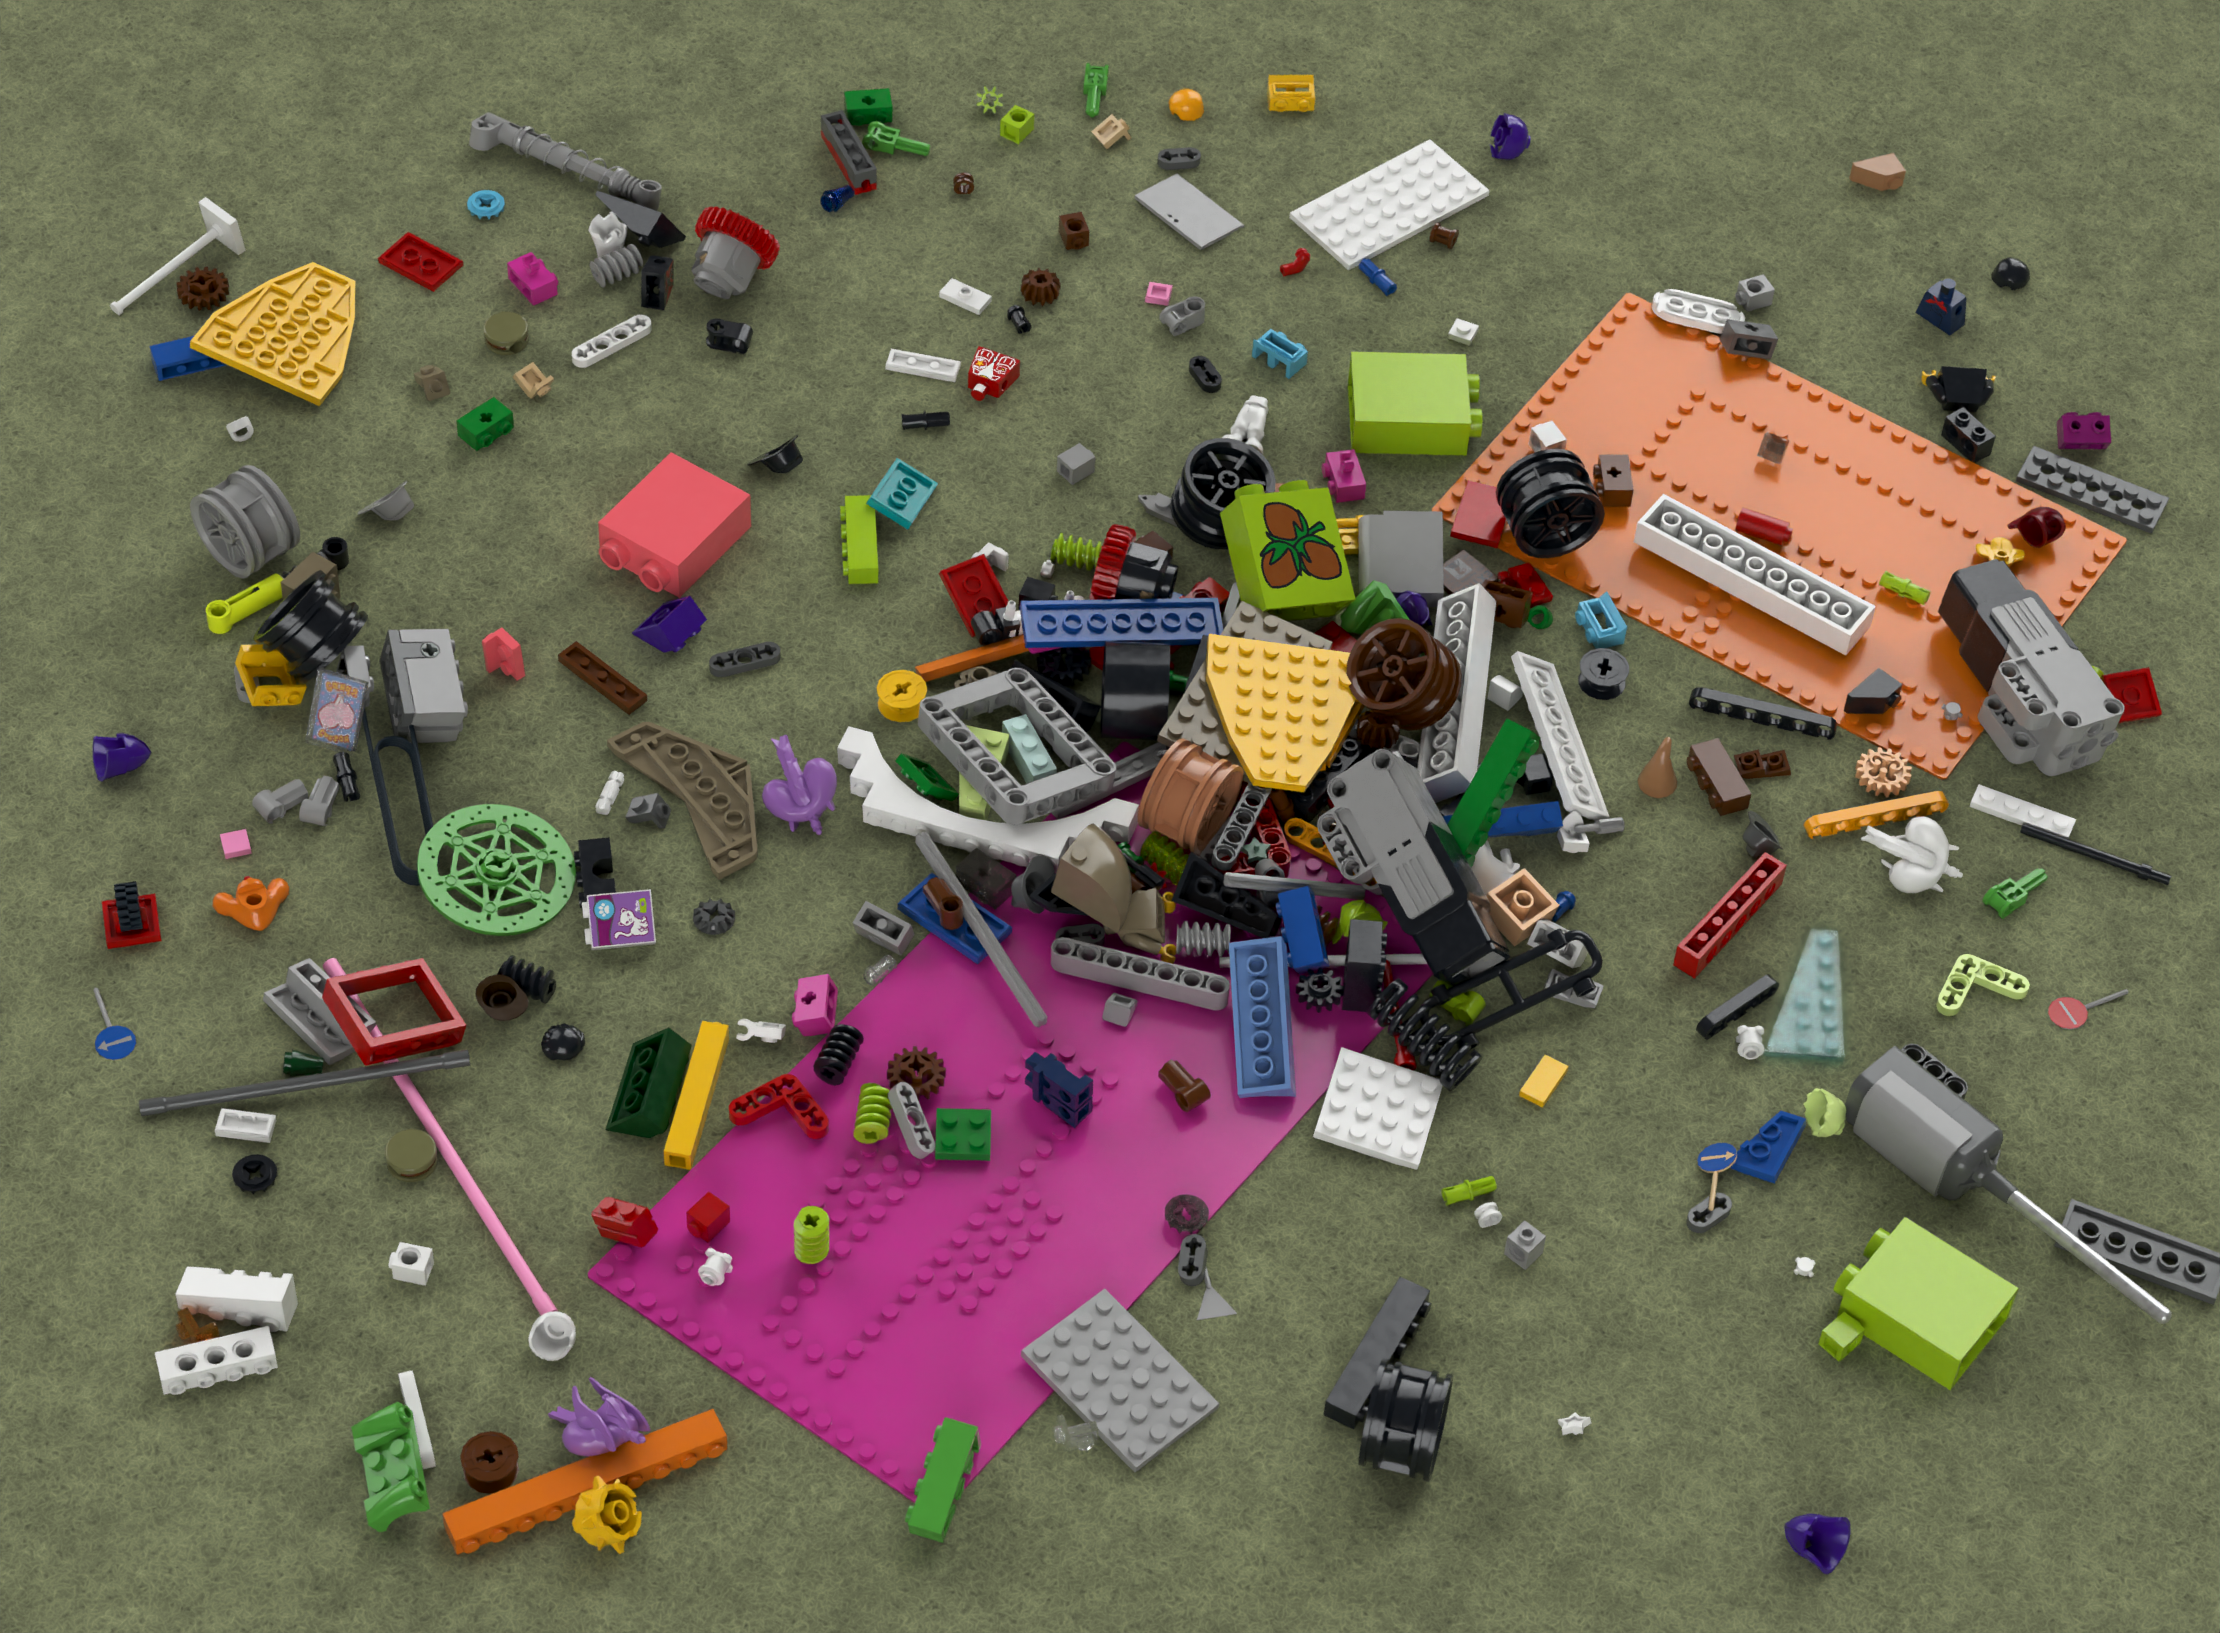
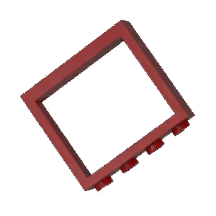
[322,958,467,1066]

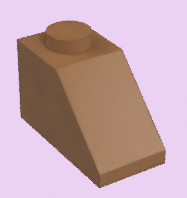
[1850,153,1906,191]

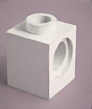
[1529,421,1567,452]
[389,1242,434,1286]

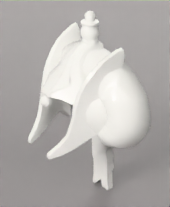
[1861,816,1963,893]

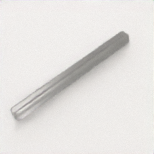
[1223,872,1366,900]

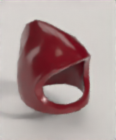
[2007,507,2066,548]

